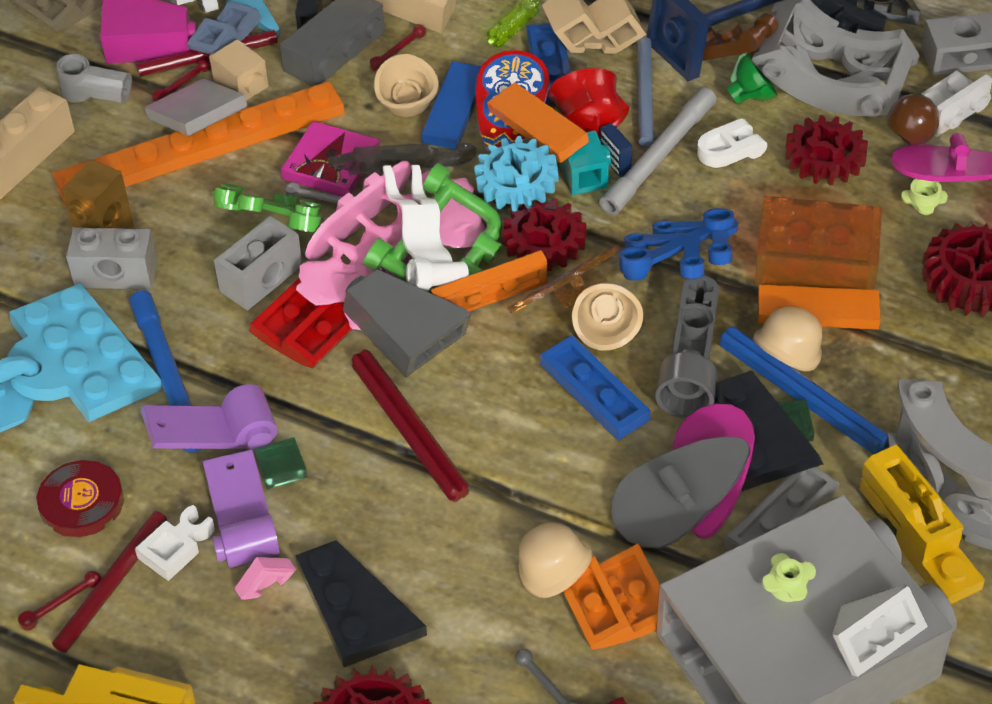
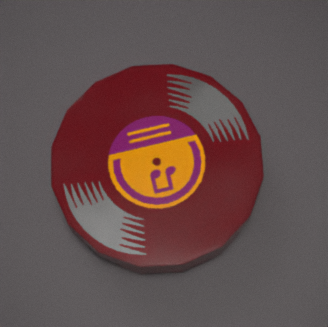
[36,460,124,537]

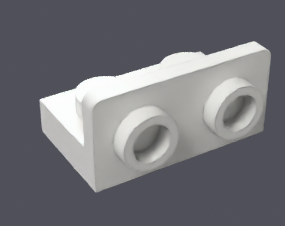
[921,71,992,137]

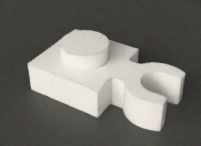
[135,505,215,581]

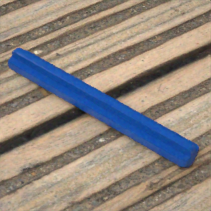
[720,326,889,454]

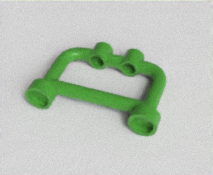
[363,163,502,293]

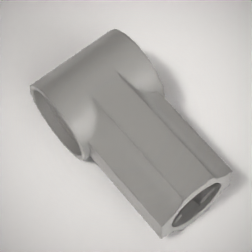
[56,54,132,104]

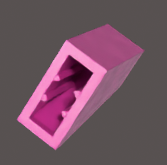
[100,0,197,64]

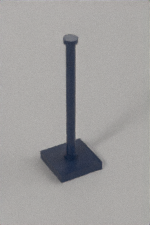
[647,0,778,81]

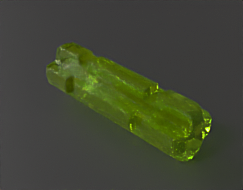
[487,0,539,48]

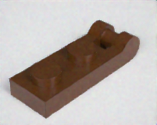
[702,13,778,61]

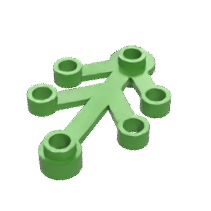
[211,183,322,232]

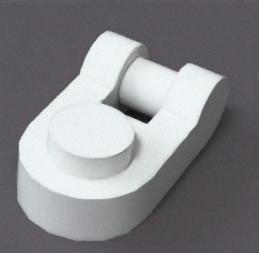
[697,119,767,168]

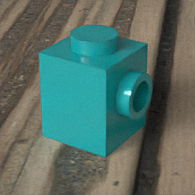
[559,131,611,195]

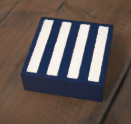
[600,123,632,177]

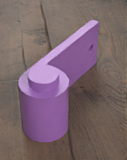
[141,384,278,450]
[203,450,280,568]

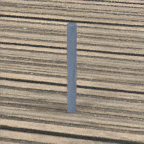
[637,37,653,147]

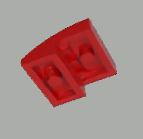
[249,278,353,369]

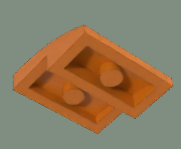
[563,544,660,650]

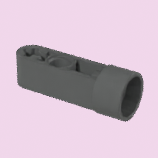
[655,276,719,418]

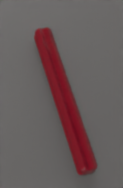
[352,350,469,502]

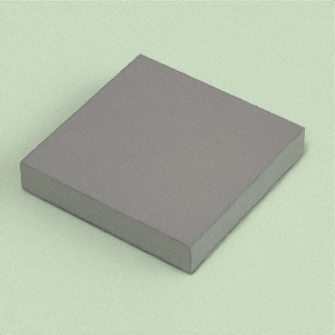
[144,78,247,136]

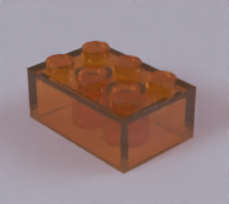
[754,195,882,290]

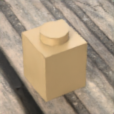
[209,39,269,101]

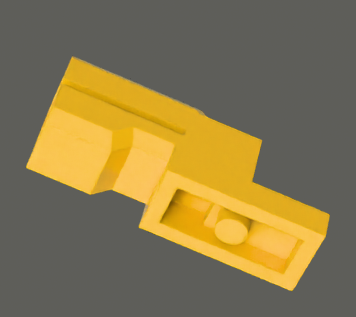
[859,444,985,604]
[13,664,196,704]

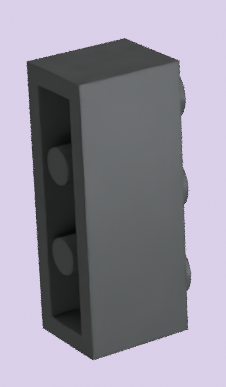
[280,0,385,87]

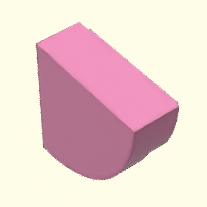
[234,557,296,600]

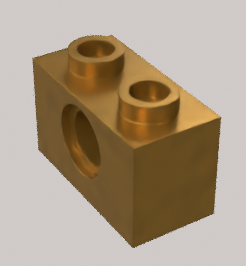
[62,159,134,229]

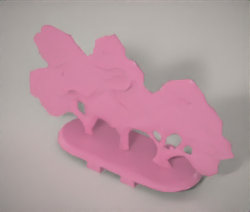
[296,161,486,330]

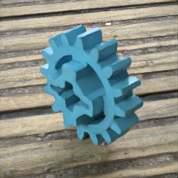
[475,136,559,211]

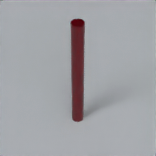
[136,30,278,77]
[52,511,168,653]

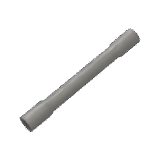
[599,87,717,216]

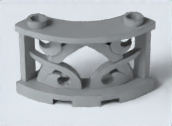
[752,0,920,117]
[886,379,992,550]

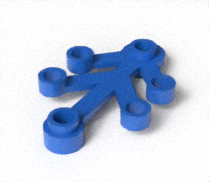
[619,208,739,280]

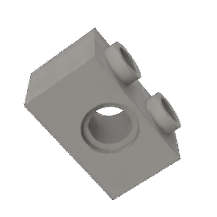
[921,13,992,76]
[214,216,302,311]
[66,227,158,290]

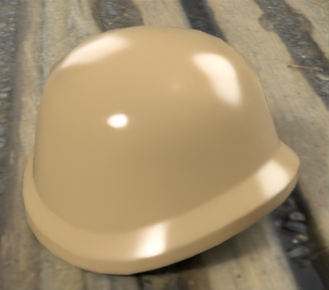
[374,54,439,118]
[572,282,644,350]
[753,306,822,371]
[519,522,593,598]

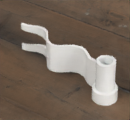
[383,165,469,291]

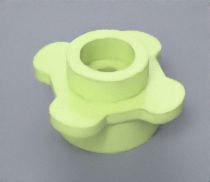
[901,179,948,215]
[762,553,816,602]

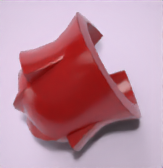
[548,68,630,140]

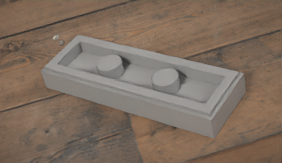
[724,467,839,551]

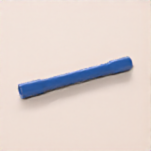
[129,290,201,452]

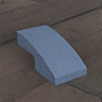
[187,1,262,55]

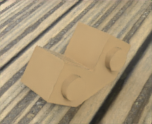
[542,0,647,54]

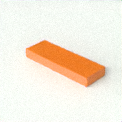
[487,82,589,163]
[431,250,547,312]
[758,285,881,330]

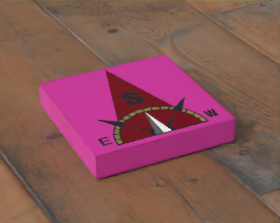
[281,121,381,196]

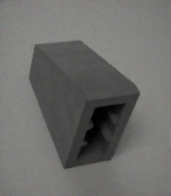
[343,269,471,377]

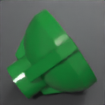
[727,53,778,105]

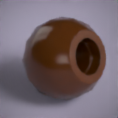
[887,93,939,146]

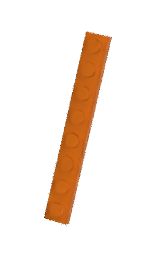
[52,81,345,207]

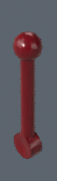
[370,24,426,71]
[153,58,211,102]
[18,571,101,631]

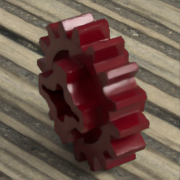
[785,115,868,185]
[502,198,586,271]

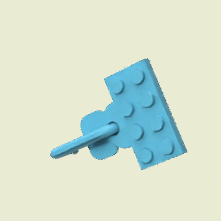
[0,283,161,432]

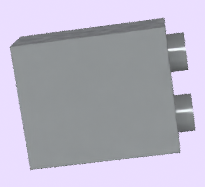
[657,495,957,704]

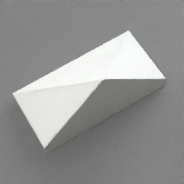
[832,585,927,677]

